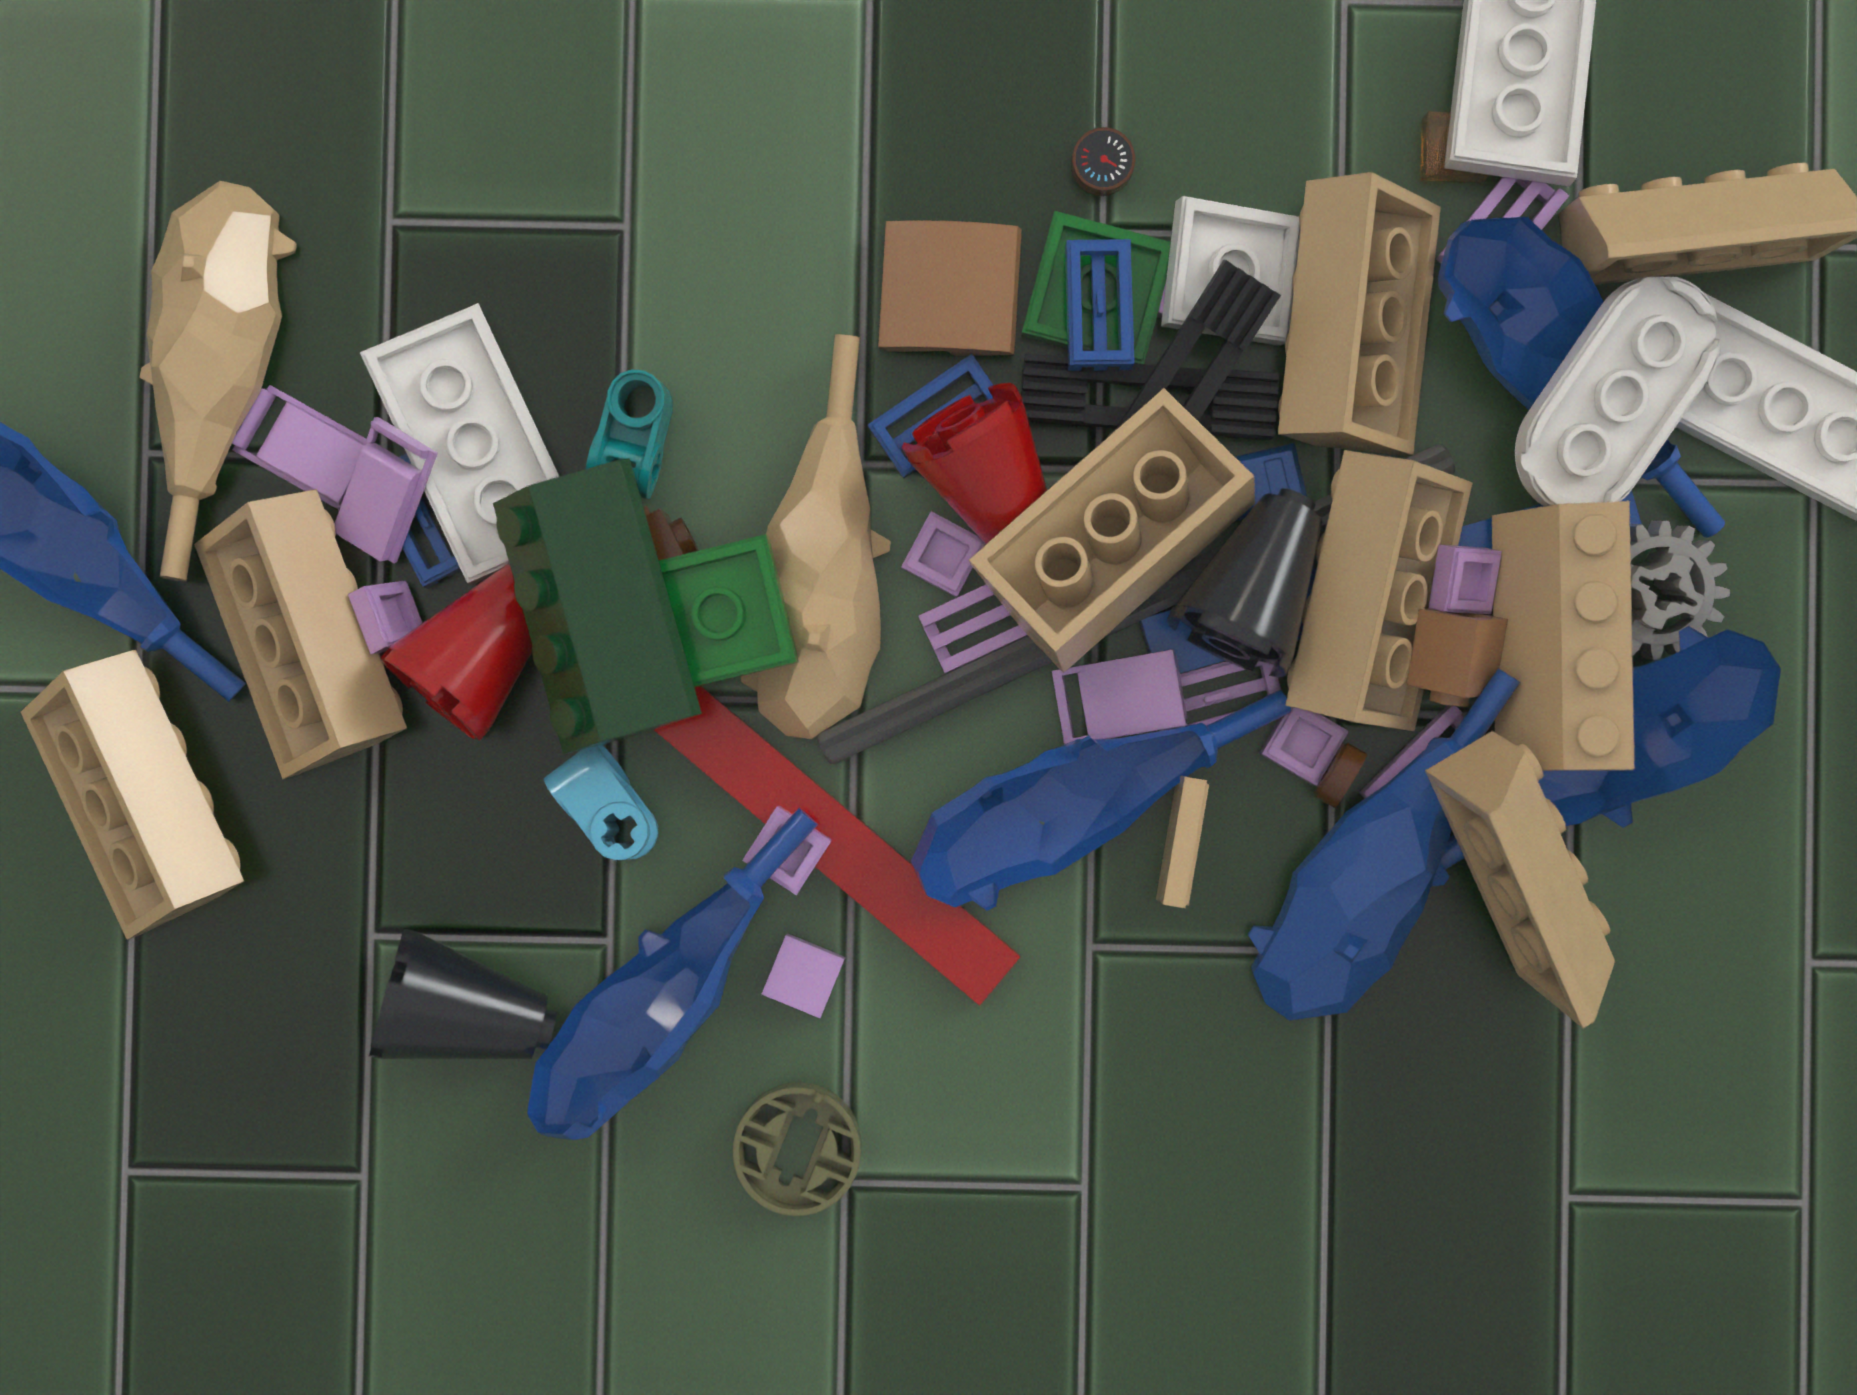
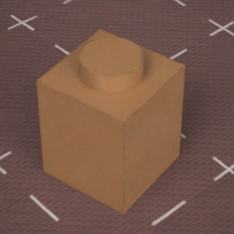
[1407,609,1508,707]

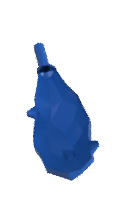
[1438,217,1725,538]
[0,422,246,702]
[1440,626,1781,870]
[1248,668,1521,1021]
[911,690,1291,911]
[527,808,818,1140]

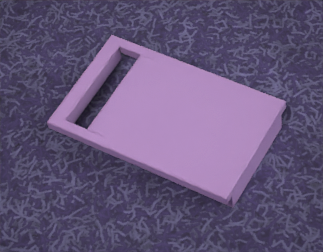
[232,385,366,510]
[334,417,438,563]
[1052,650,1188,744]

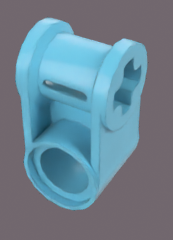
[544,745,659,860]

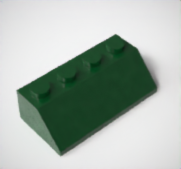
[493,458,702,754]

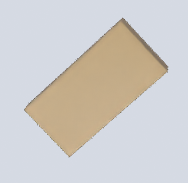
[1156,776,1209,908]

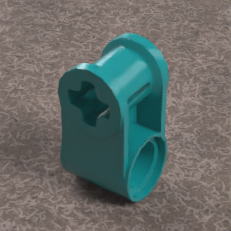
[586,369,673,499]

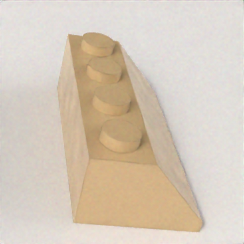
[1559,163,1857,285]
[1278,172,1441,456]
[969,388,1255,673]
[1286,450,1473,731]
[194,489,407,779]
[1492,501,1634,771]
[21,649,244,940]
[1425,731,1615,1028]

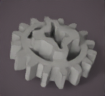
[1630,521,1730,660]

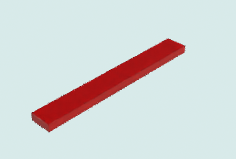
[653,686,1020,1006]

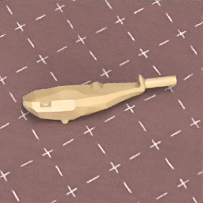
[140,181,296,581]
[741,334,891,739]

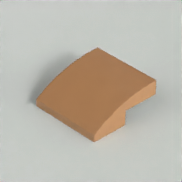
[878,221,1022,356]

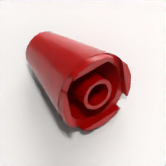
[901,382,1047,544]
[380,563,533,741]

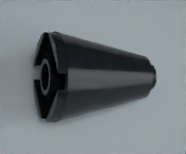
[1167,488,1322,677]
[369,929,557,1059]

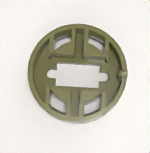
[733,1082,862,1216]

